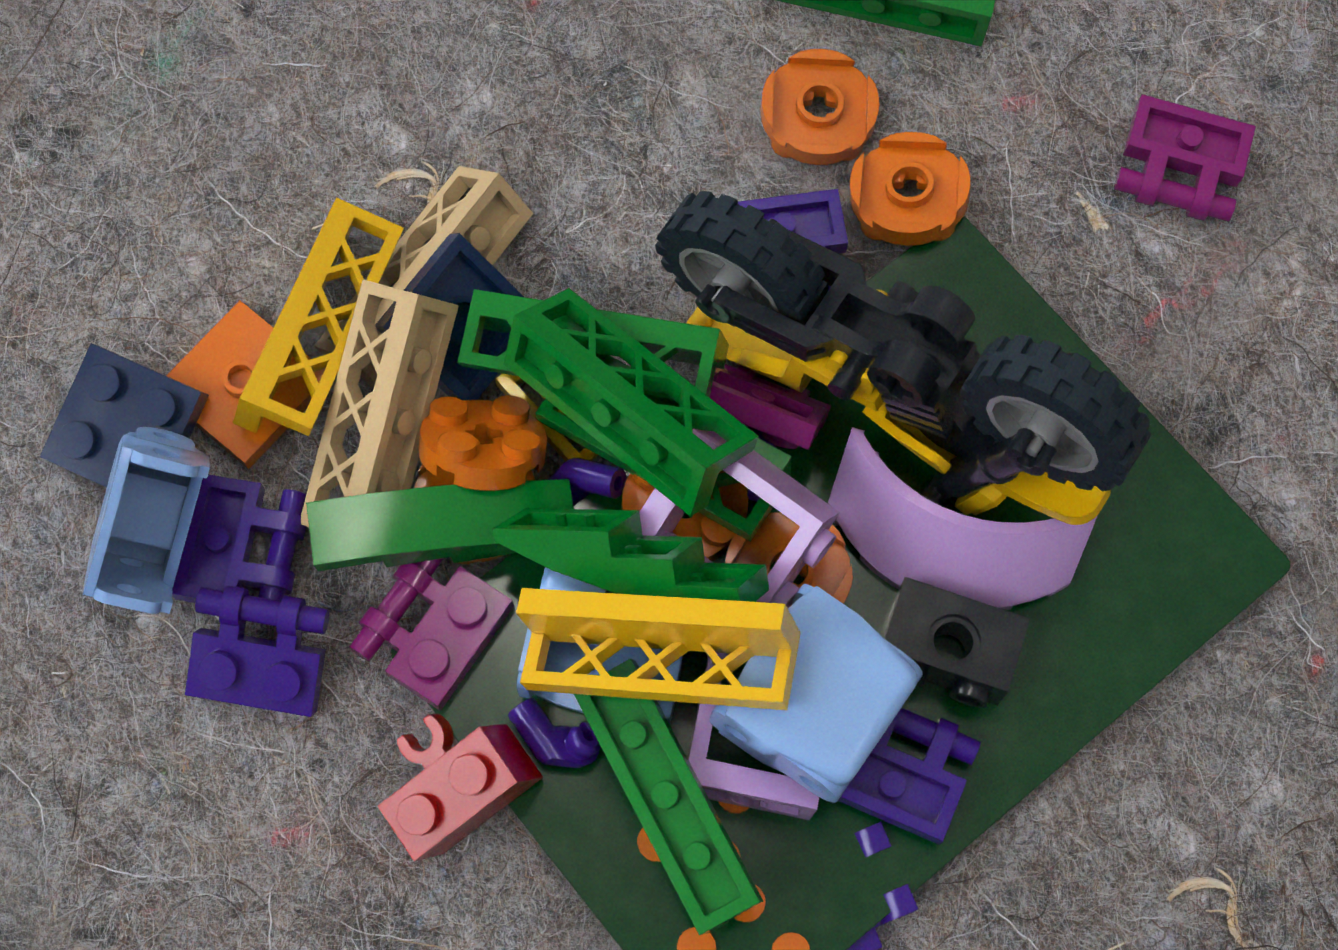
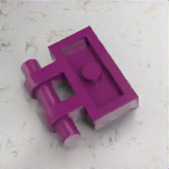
[1114,94,1256,222]
[694,364,831,449]
[349,558,514,711]

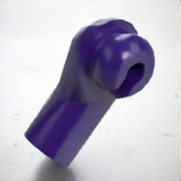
[548,458,626,505]
[507,697,601,768]

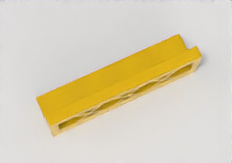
[233,197,404,436]
[516,588,801,710]

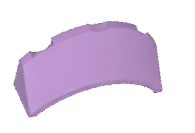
[828,427,1098,610]

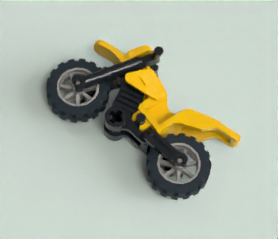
[655,191,1151,525]

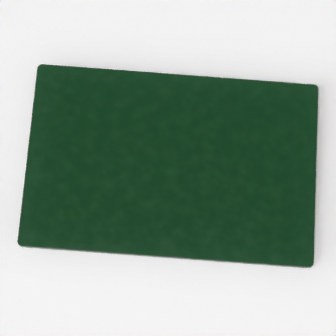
[391,216,1290,950]

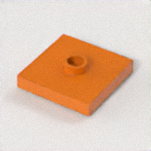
[166,300,325,470]

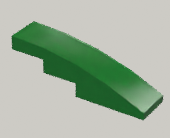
[306,479,574,572]
[492,508,769,602]

